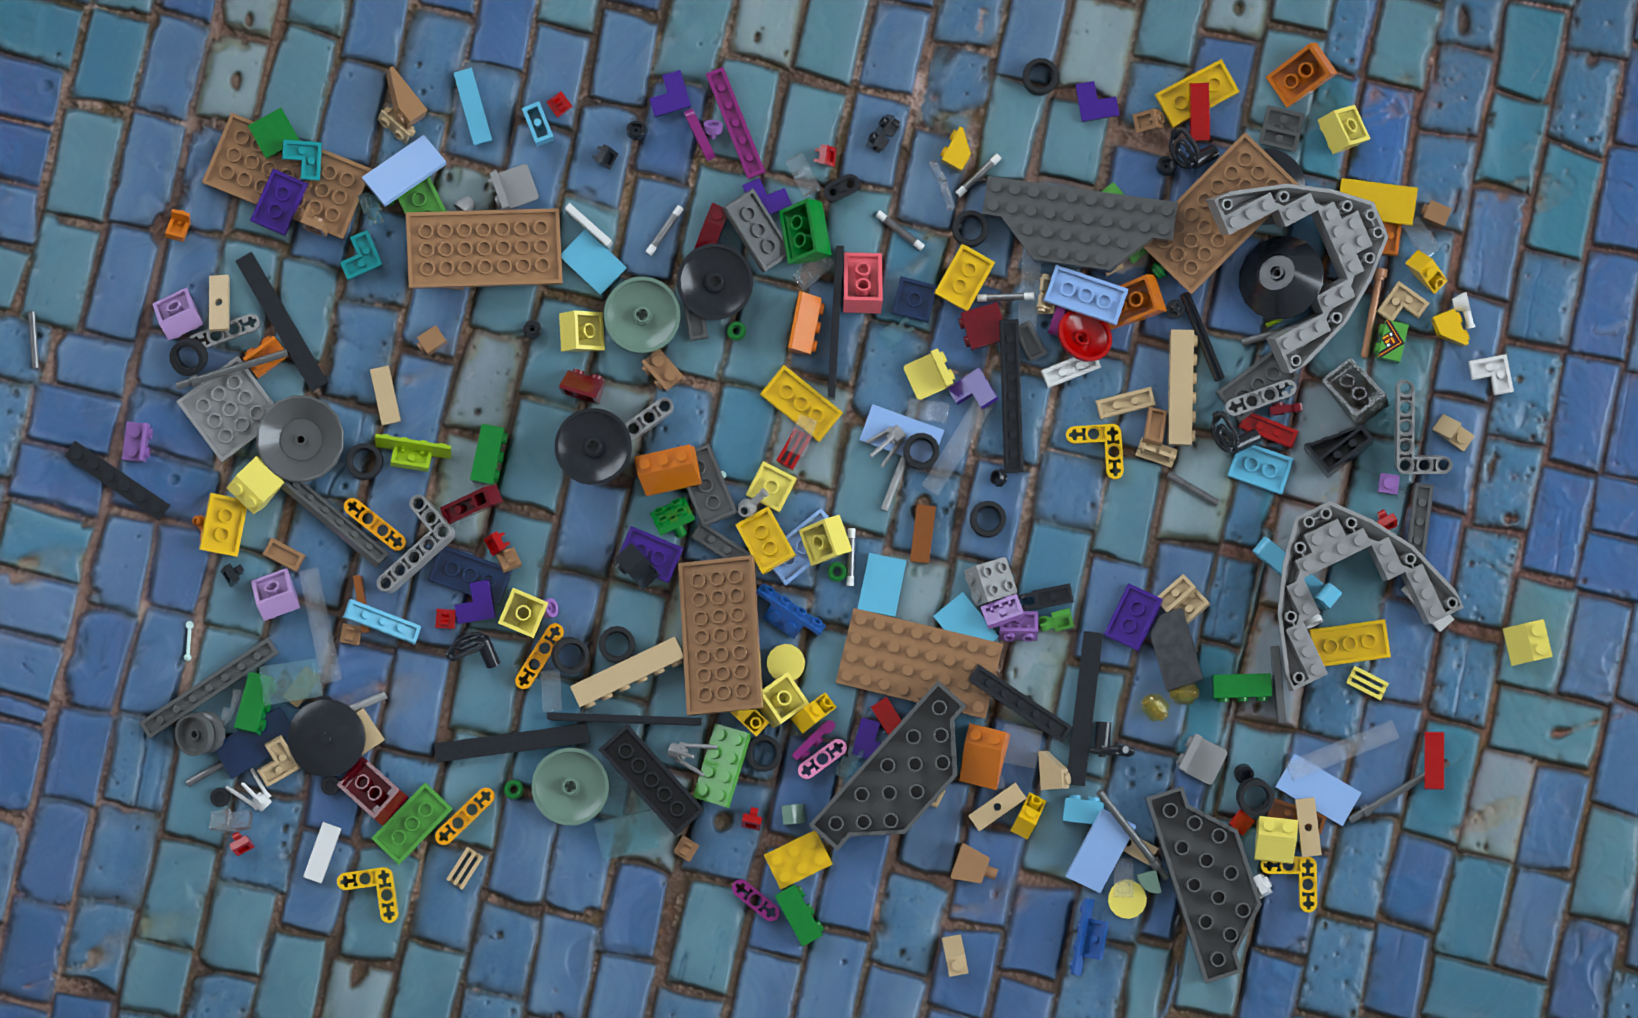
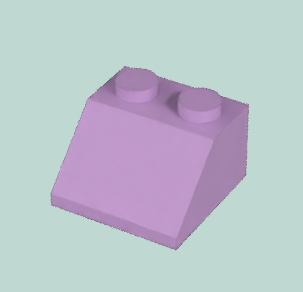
[153,287,203,341]
[251,568,300,621]

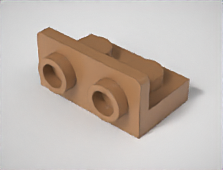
[299,205,329,238]
[641,349,684,392]

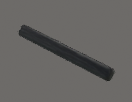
[1180,292,1225,382]

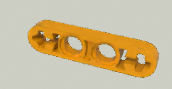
[344,498,407,551]
[515,623,564,689]
[435,788,495,845]

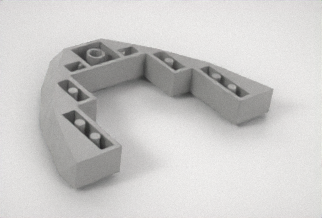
[1206,184,1389,373]
[1278,501,1464,691]

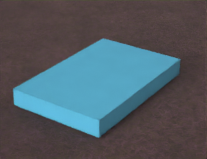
[561,229,627,296]
[1227,445,1294,495]
[858,553,907,617]
[933,592,999,641]

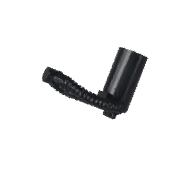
[1168,127,1219,169]
[1211,411,1261,454]
[445,632,500,669]
[1089,721,1135,757]

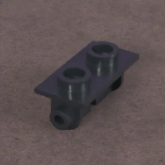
[866,114,900,154]

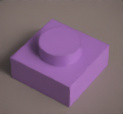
[1377,473,1400,495]

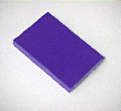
[250,169,309,236]
[616,526,684,583]
[1103,583,1163,652]

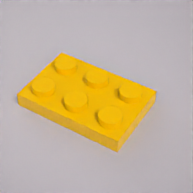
[934,244,995,311]
[199,493,247,557]
[735,506,796,575]
[764,830,832,890]

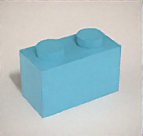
[522,101,555,147]
[1062,794,1104,825]

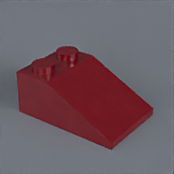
[559,368,606,405]
[337,756,408,826]

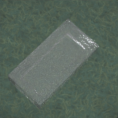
[786,414,818,457]

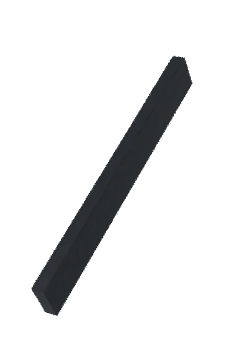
[827,245,844,400]
[235,252,329,392]
[999,319,1024,473]
[1067,631,1103,786]
[547,712,702,726]
[434,723,590,762]

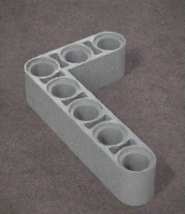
[1394,379,1453,474]
[625,397,674,442]
[376,495,455,594]

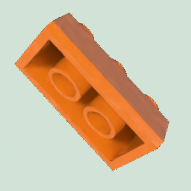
[788,291,825,356]
[634,444,702,497]

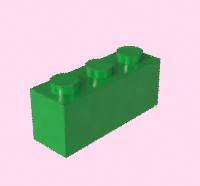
[470,424,508,485]
[234,672,276,736]
[1211,673,1272,702]
[775,884,824,947]

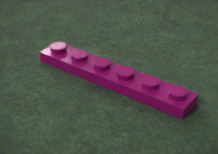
[706,67,766,180]

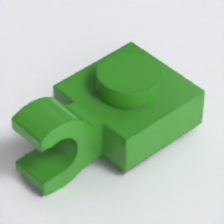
[1038,608,1074,632]

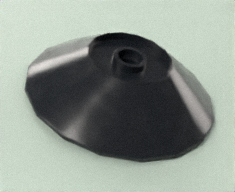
[1239,236,1324,320]

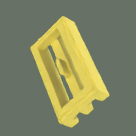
[1346,666,1389,700]

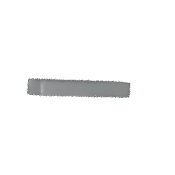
[190,314,261,351]
[1225,379,1297,417]

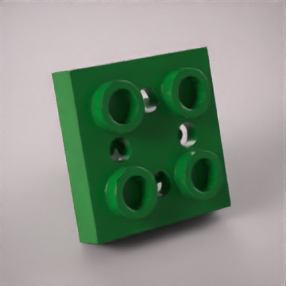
[650,497,695,538]

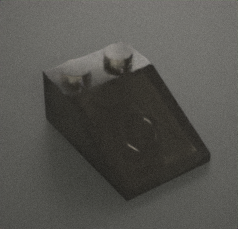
[1321,357,1389,426]

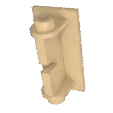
[378,106,416,144]
[1036,274,1055,314]
[1135,437,1178,468]

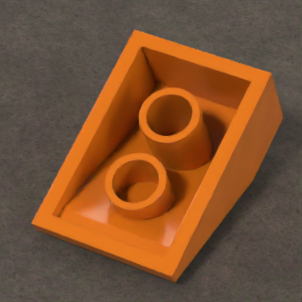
[1266,42,1338,108]
[1107,274,1167,330]
[959,723,1011,790]

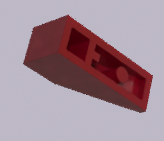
[694,203,728,249]
[440,484,503,524]

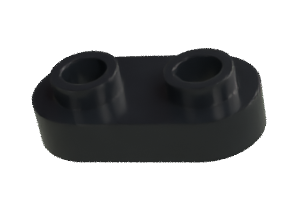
[824,174,860,202]

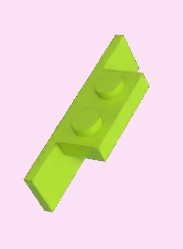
[375,434,452,472]

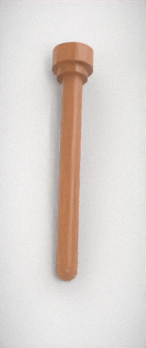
[1361,267,1388,359]

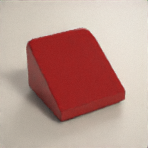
[1228,809,1254,836]

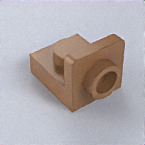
[1132,109,1164,133]

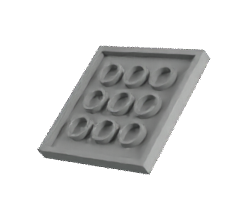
[176,356,274,463]

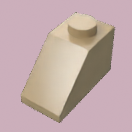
[1038,751,1071,790]
[942,934,968,977]

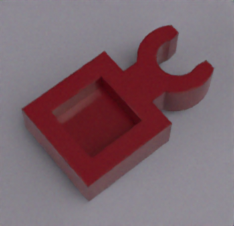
[1268,402,1303,416]

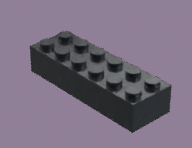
[598,724,705,837]

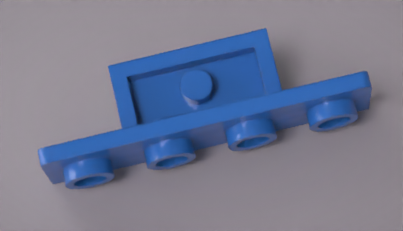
[756,583,826,639]
[1070,898,1109,976]

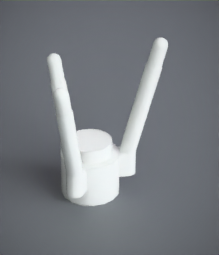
[225,768,272,812]

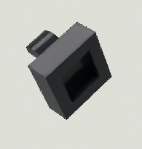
[592,144,619,170]
[220,563,245,587]

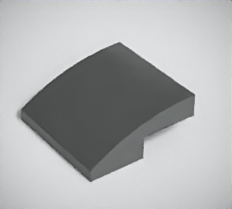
[1259,105,1305,152]

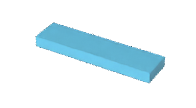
[454,67,493,146]
[343,599,421,645]

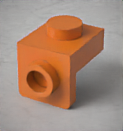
[165,209,191,242]

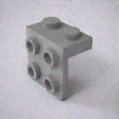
[488,164,539,210]
[964,557,1017,607]
[1176,734,1227,785]

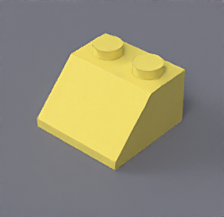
[1317,105,1370,154]
[559,310,605,352]
[227,456,284,514]
[799,515,852,566]
[498,588,548,638]
[1502,619,1553,666]
[760,672,810,728]
[1254,816,1298,864]

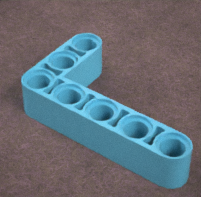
[1252,536,1342,611]

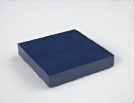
[891,276,938,323]

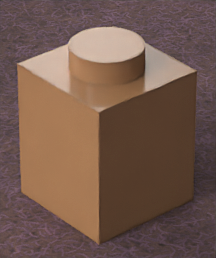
[1420,200,1452,229]
[417,325,448,355]

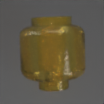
[1169,684,1199,705]
[1141,693,1170,722]

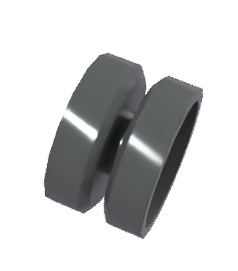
[175,711,225,756]

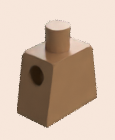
[950,843,998,884]

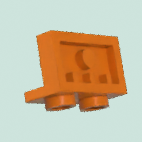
[243,336,289,379]

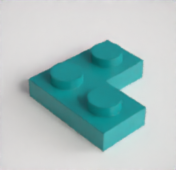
[282,140,322,181]
[340,230,383,280]

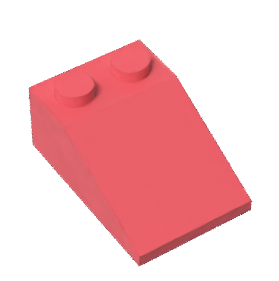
[843,252,883,314]

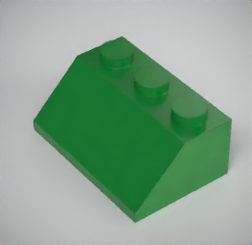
[779,198,832,265]

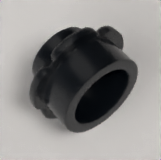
[523,320,541,339]
[990,468,1008,487]

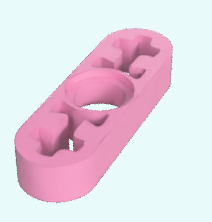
[798,739,847,779]

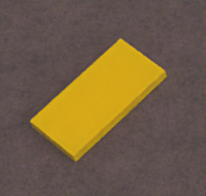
[1154,59,1240,128]
[1340,178,1418,226]
[760,365,843,442]
[1308,619,1391,666]

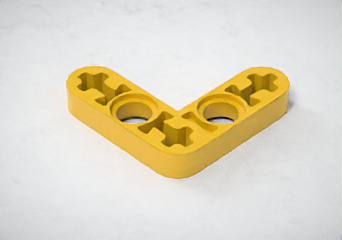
[1065,424,1124,480]
[1260,856,1317,913]
[337,867,399,923]

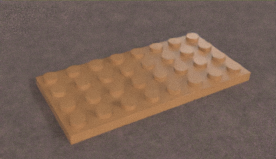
[202,113,372,240]
[1144,132,1299,295]
[406,208,563,289]
[678,555,764,716]
[836,608,1003,719]

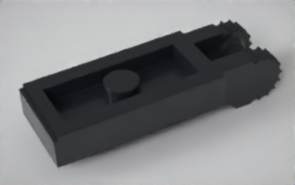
[1018,583,1074,611]

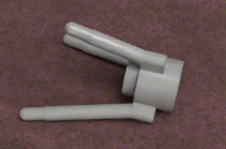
[866,425,906,468]
[668,742,718,777]

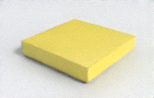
[746,461,797,513]

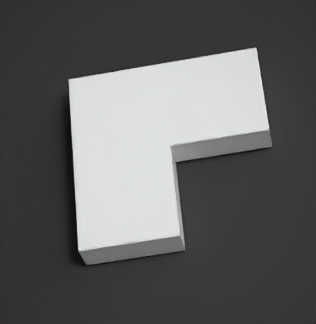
[1468,354,1514,396]

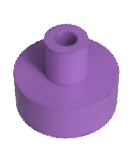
[703,120,723,139]
[543,598,558,618]

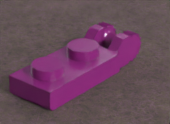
[792,720,836,761]

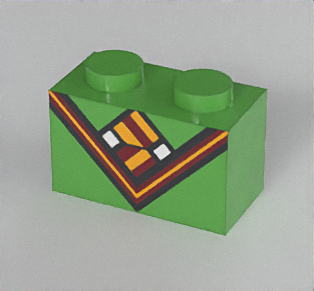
[1373,319,1409,364]

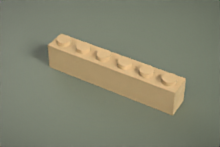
[1167,329,1198,446]
[570,637,684,709]

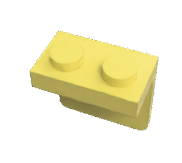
[903,348,955,400]

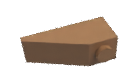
[386,66,428,129]

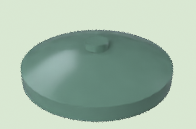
[604,277,681,354]
[532,748,609,825]

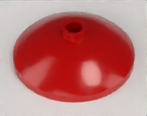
[1058,311,1112,362]

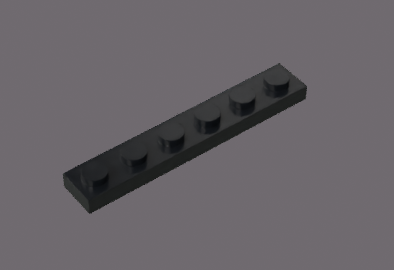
[64,441,171,521]
[967,664,1073,743]

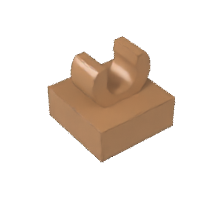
[496,547,522,573]
[340,623,362,646]
[673,836,700,862]

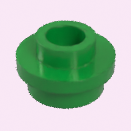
[1151,261,1168,279]
[727,321,746,341]
[827,562,847,582]
[504,780,523,799]

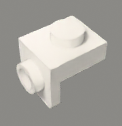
[1253,874,1272,899]

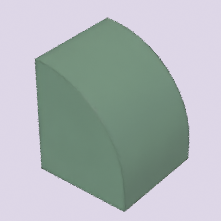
[781,803,806,825]
[1136,870,1162,893]

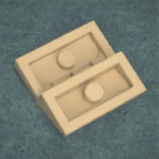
[1157,574,1210,624]

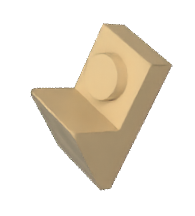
[1432,414,1475,452]

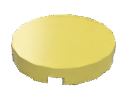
[767,644,805,681]
[1108,880,1147,919]

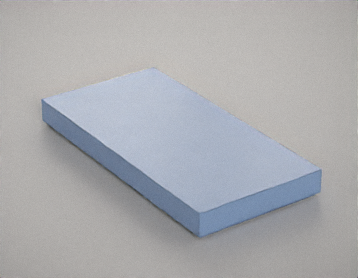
[362,135,447,207]
[1044,265,1129,326]
[859,404,944,463]
[772,508,829,586]
[1275,754,1361,826]
[1066,808,1136,893]

